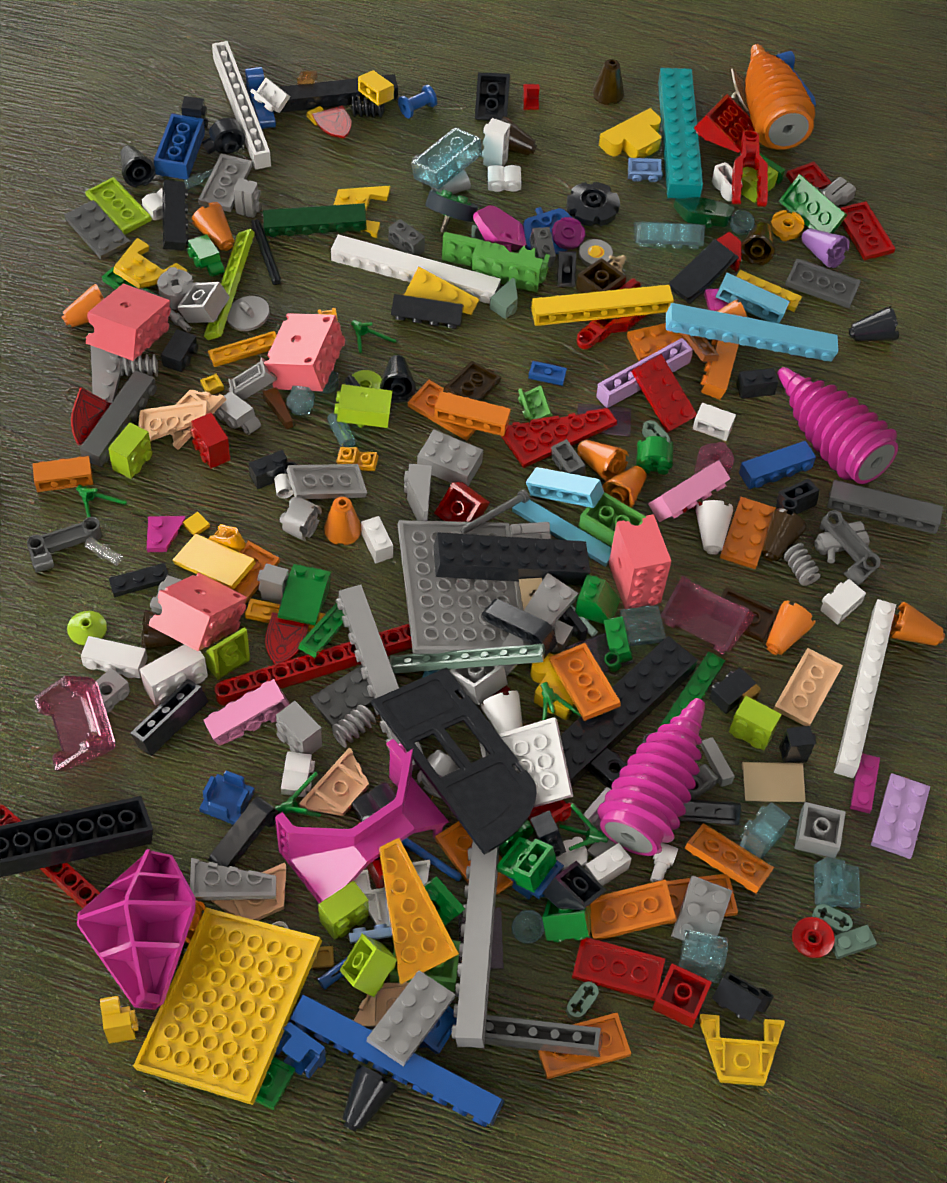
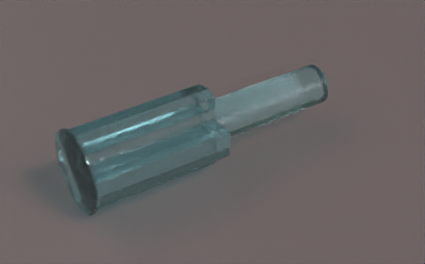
[184,169,213,189]

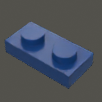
[528,361,567,386]

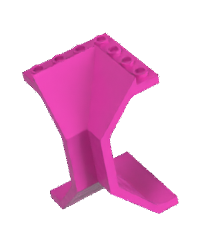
[275,739,449,903]

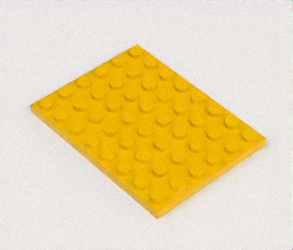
[133,908,322,1105]

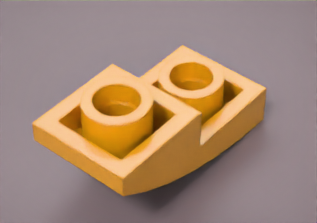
[337,447,379,471]

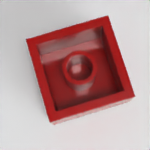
[190,412,231,469]
[652,963,712,1028]

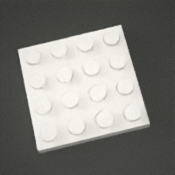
[480,717,573,808]

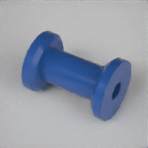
[398,85,437,119]

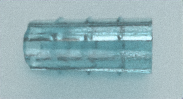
[327,412,356,447]

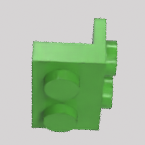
[518,385,553,421]

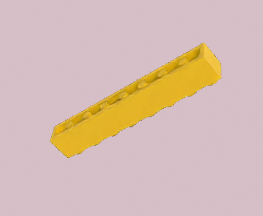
[532,285,674,326]

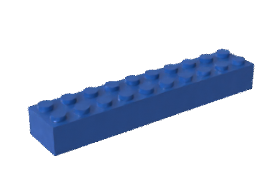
[290,995,505,1127]

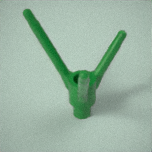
[351,320,396,353]
[76,485,127,518]
[540,682,581,721]
[275,772,321,817]
[559,804,609,851]

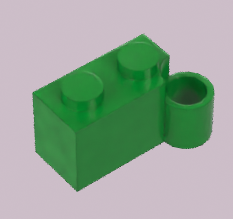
[187,234,224,277]
[604,616,633,672]

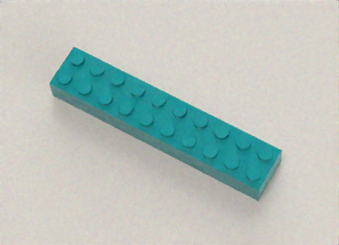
[658,68,703,199]

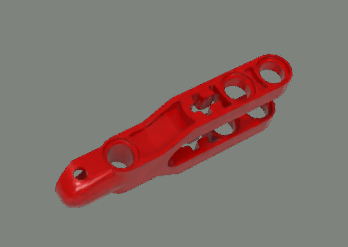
[732,130,768,207]
[576,278,646,349]

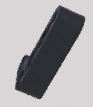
[482,599,557,659]
[208,796,280,867]

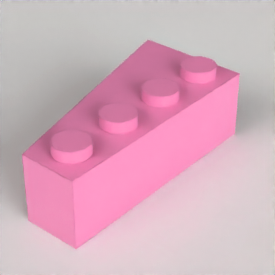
[648,460,730,522]
[203,679,289,746]

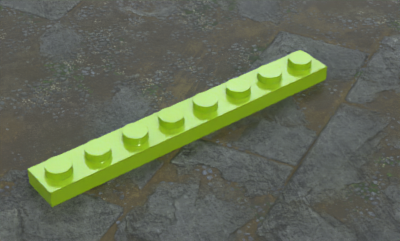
[204,228,255,340]

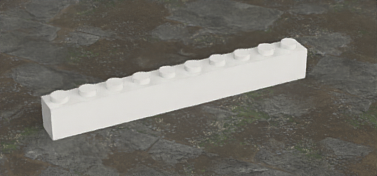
[212,41,271,170]
[331,235,501,304]
[834,599,896,778]

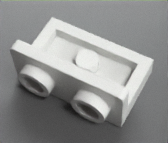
[250,78,290,113]

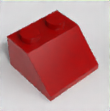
[434,482,490,522]

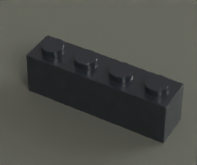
[162,180,189,251]
[391,294,464,329]
[130,679,209,756]

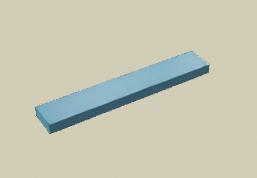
[512,500,611,567]

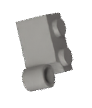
[215,391,261,435]

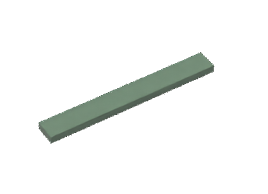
[389,644,545,673]

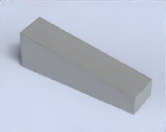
[700,737,735,787]

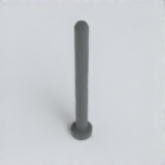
[461,489,530,534]

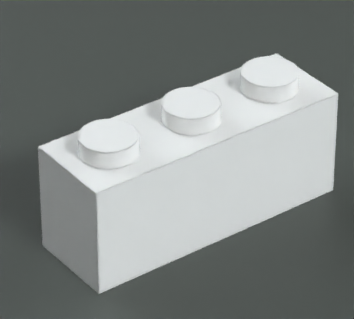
[482,118,510,167]
[81,636,148,678]

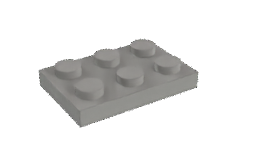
[671,876,732,951]

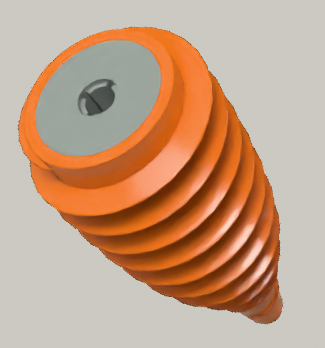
[745,44,815,150]

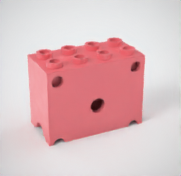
[86,283,171,361]
[264,313,345,391]
[608,514,671,610]
[149,573,247,651]

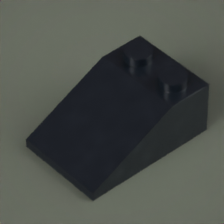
[475,72,510,121]

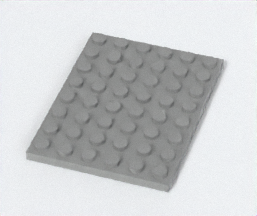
[398,520,523,654]

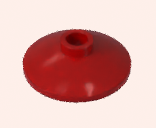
[792,917,835,958]

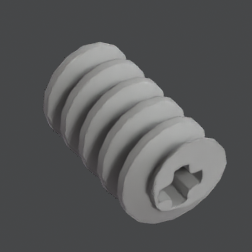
[120,354,158,377]
[784,543,821,586]
[332,705,376,748]

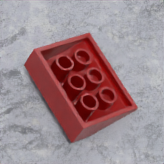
[694,94,755,153]

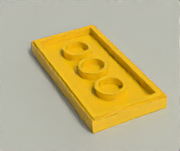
[173,534,256,590]

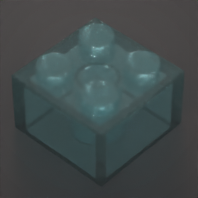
[739,802,791,859]

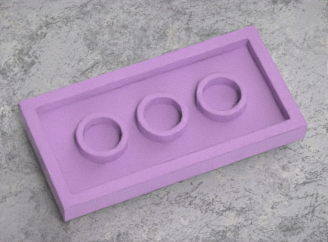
[871,773,930,859]

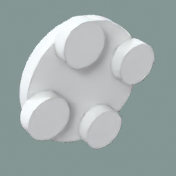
[556,837,588,872]

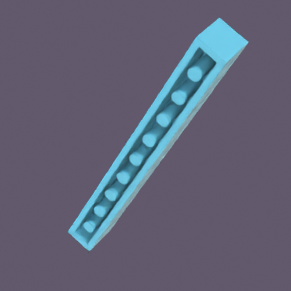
[666,303,838,362]

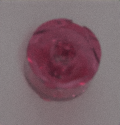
[695,442,734,476]

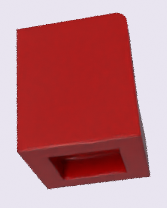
[522,84,540,110]

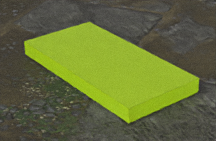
[85,177,152,235]

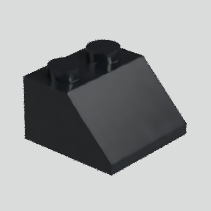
[543,861,606,910]

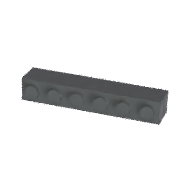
[80,370,157,467]
[827,480,943,534]
[484,1015,603,1057]

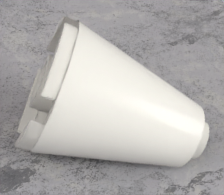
[696,500,733,554]
[480,691,523,734]

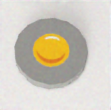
[579,239,613,267]

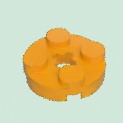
[770,210,804,242]

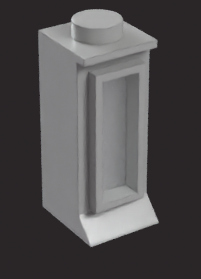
[228,357,277,400]

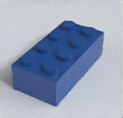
[154,114,205,180]

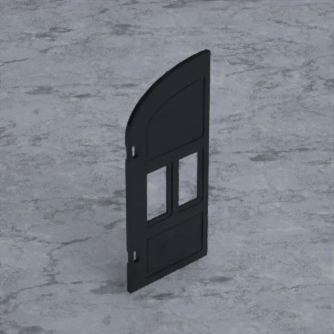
[371,667,537,855]

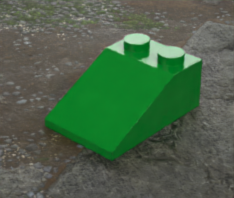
[278,564,331,626]

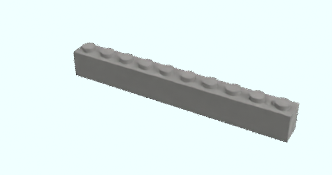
[336,585,423,771]
[452,841,500,1048]

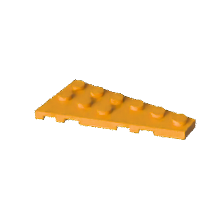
[379,838,459,985]

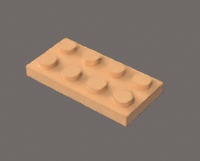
[773,648,843,726]

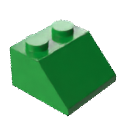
[575,574,621,624]
[542,900,591,942]

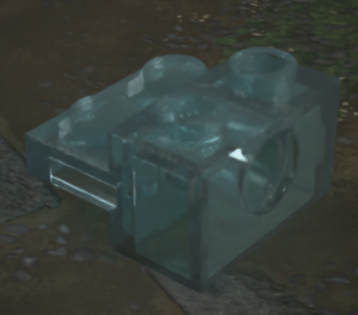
[814,857,860,909]
[678,930,728,984]

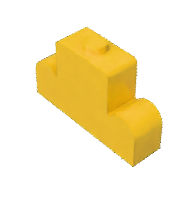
[599,108,662,158]
[530,653,576,720]

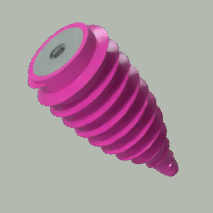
[777,367,898,484]
[597,698,705,856]

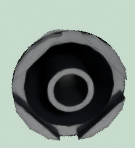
[120,145,155,188]
[848,306,899,341]
[380,355,416,403]
[342,1064,398,1132]

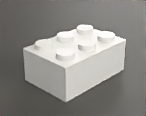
[140,644,208,706]

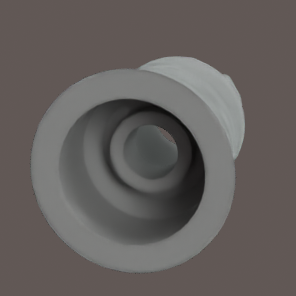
[431,168,471,195]

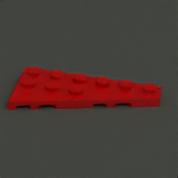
[501,408,617,468]

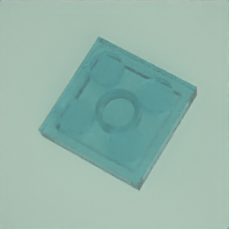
[620,605,666,646]

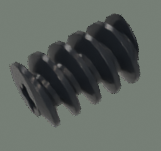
[352,96,385,118]

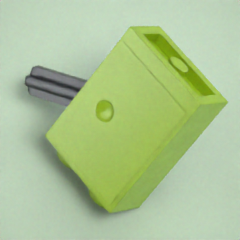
[334,375,392,428]

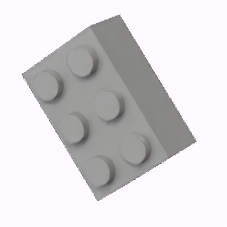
[417,429,483,486]

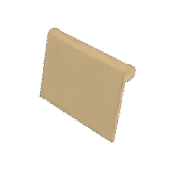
[742,762,806,802]

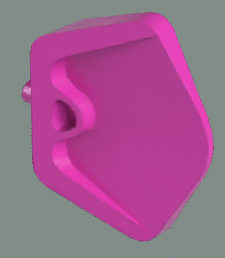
[473,205,526,252]

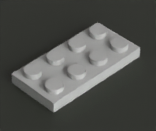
[198,153,253,212]
[287,464,367,499]
[367,971,455,1067]

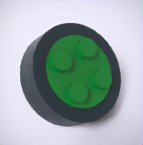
[425,189,478,232]

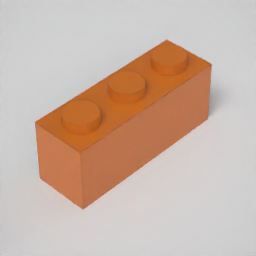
[32,456,94,492]

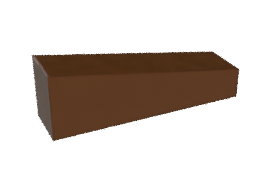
[263,387,293,429]

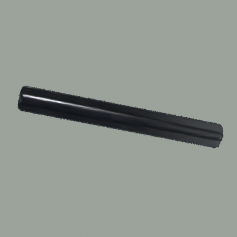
[251,219,281,285]

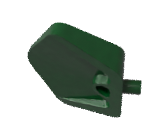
[674,197,735,228]

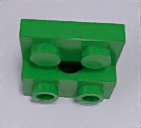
[496,836,557,892]
[424,876,465,926]

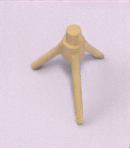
[609,255,627,272]

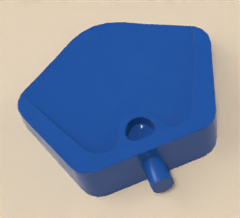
[523,207,571,254]

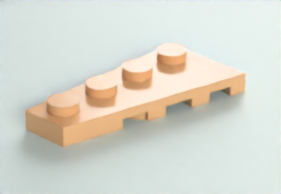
[138,400,210,441]

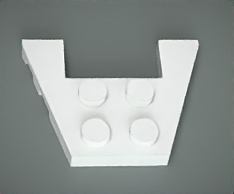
[354,860,430,927]

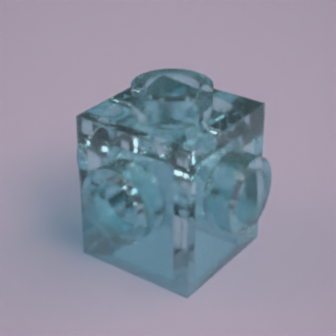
[287,386,315,416]

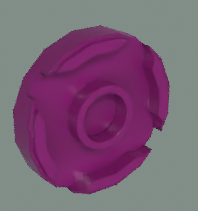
[552,217,585,250]

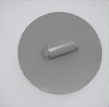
[227,296,270,331]

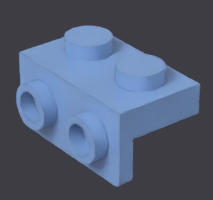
[628,158,662,182]

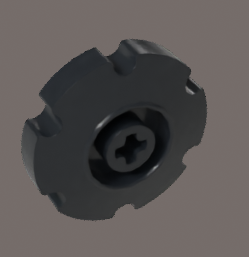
[566,182,620,227]

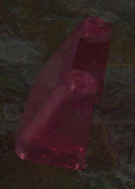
[660,576,755,654]
[34,675,115,771]

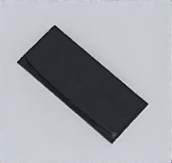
[667,239,739,304]

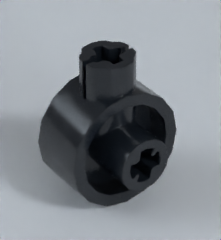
[202,118,245,154]

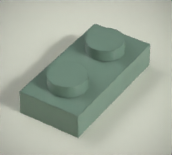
[832,925,877,959]

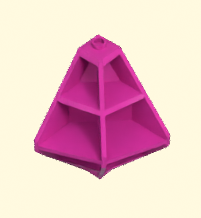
[77,849,196,1010]

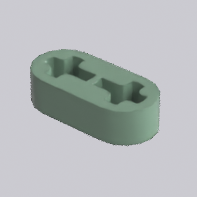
[642,420,670,443]
[812,904,853,934]
[566,982,599,1021]

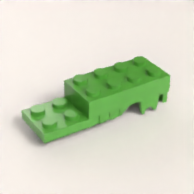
[442,232,550,292]

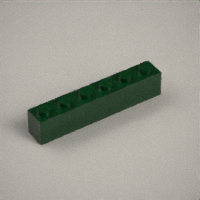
[263,203,367,237]

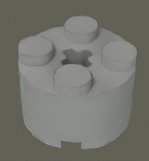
[157,267,193,309]
[280,496,322,541]
[417,750,459,798]

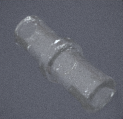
[84,537,123,566]

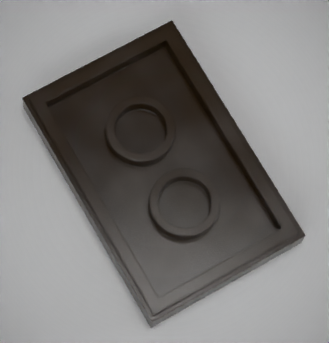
[443,361,501,401]
[710,587,778,643]

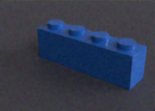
[739,441,816,489]

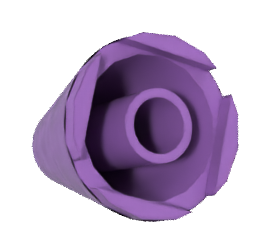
[802,228,850,268]

